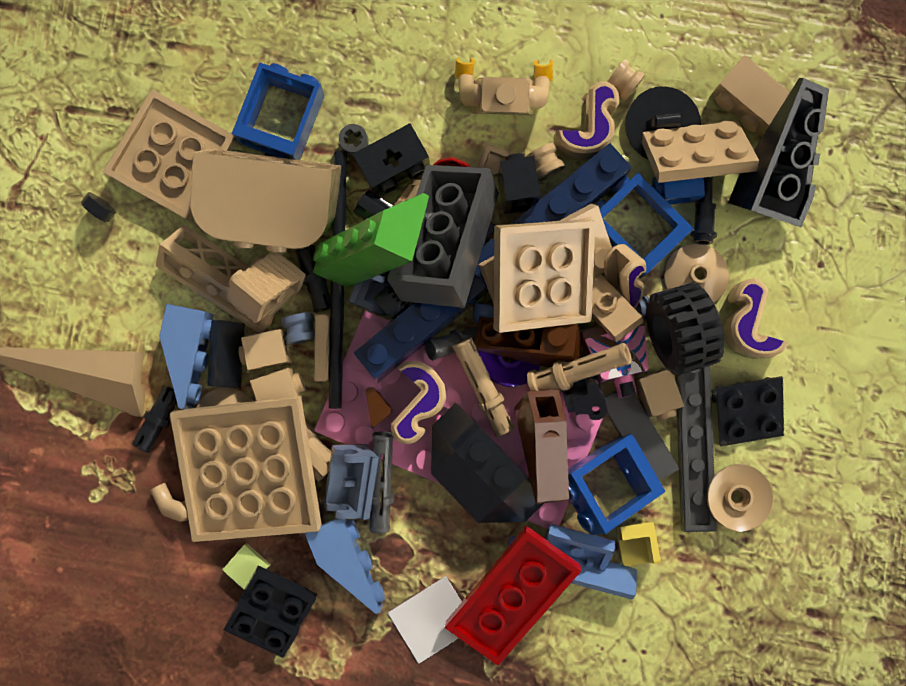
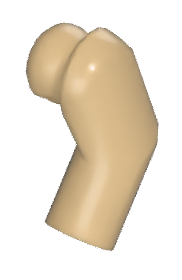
[150,483,188,522]

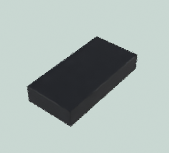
[207,320,245,388]

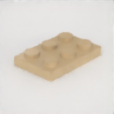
[642,121,759,183]

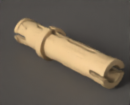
[452,337,515,437]

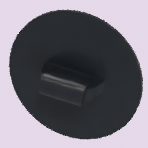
[625,86,701,160]

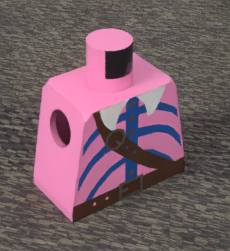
[580,317,648,399]

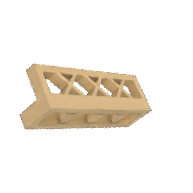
[155,225,289,333]

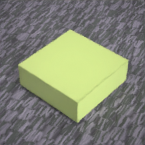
[222,543,271,589]

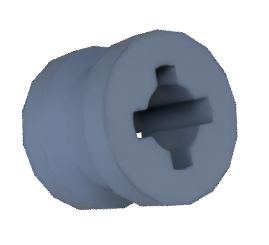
[280,312,315,345]

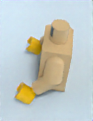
[454,57,553,115]

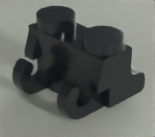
[562,355,608,420]

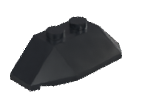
[431,403,544,523]

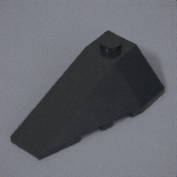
[728,78,829,228]

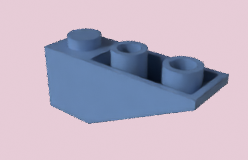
[159,304,214,409]
[304,518,386,614]

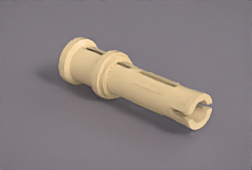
[527,343,632,391]

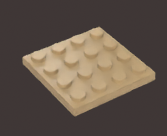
[170,396,322,542]

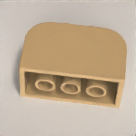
[190,148,341,252]

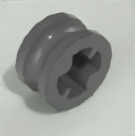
[339,124,369,156]

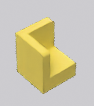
[615,522,661,566]

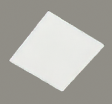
[388,576,462,663]

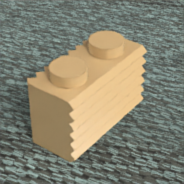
[227,252,306,323]

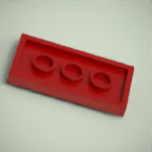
[445,526,581,666]

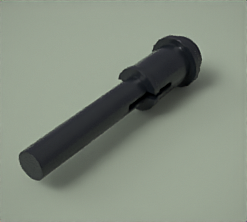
[690,176,717,245]

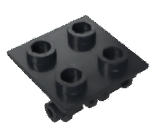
[711,376,784,447]

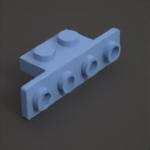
[507,524,637,599]

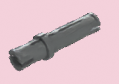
[369,431,394,533]

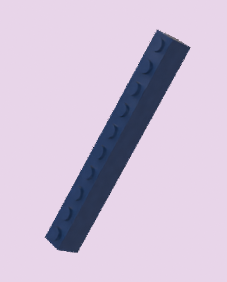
[354,143,632,383]

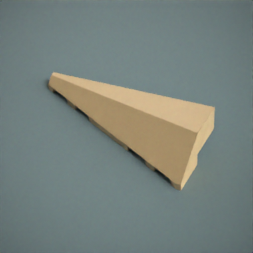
[0,347,145,417]

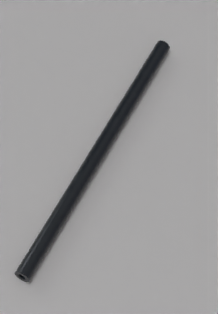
[329,151,347,409]

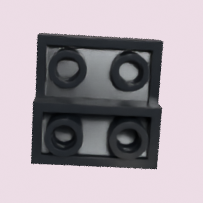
[223,565,317,658]

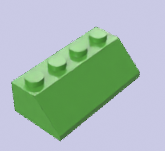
[313,193,429,288]

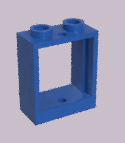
[232,62,325,160]
[596,173,694,279]
[568,433,666,535]

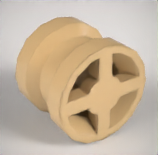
[607,59,645,101]
[526,143,565,181]

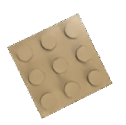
[103,89,237,221]
[493,219,595,333]

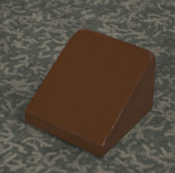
[366,387,394,429]

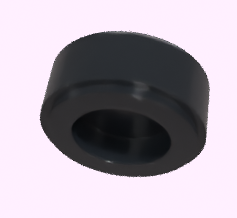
[81,192,116,222]

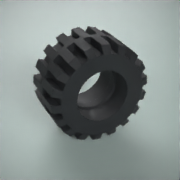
[646,282,724,375]

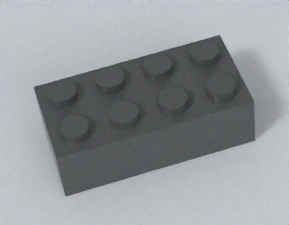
[387,165,499,308]

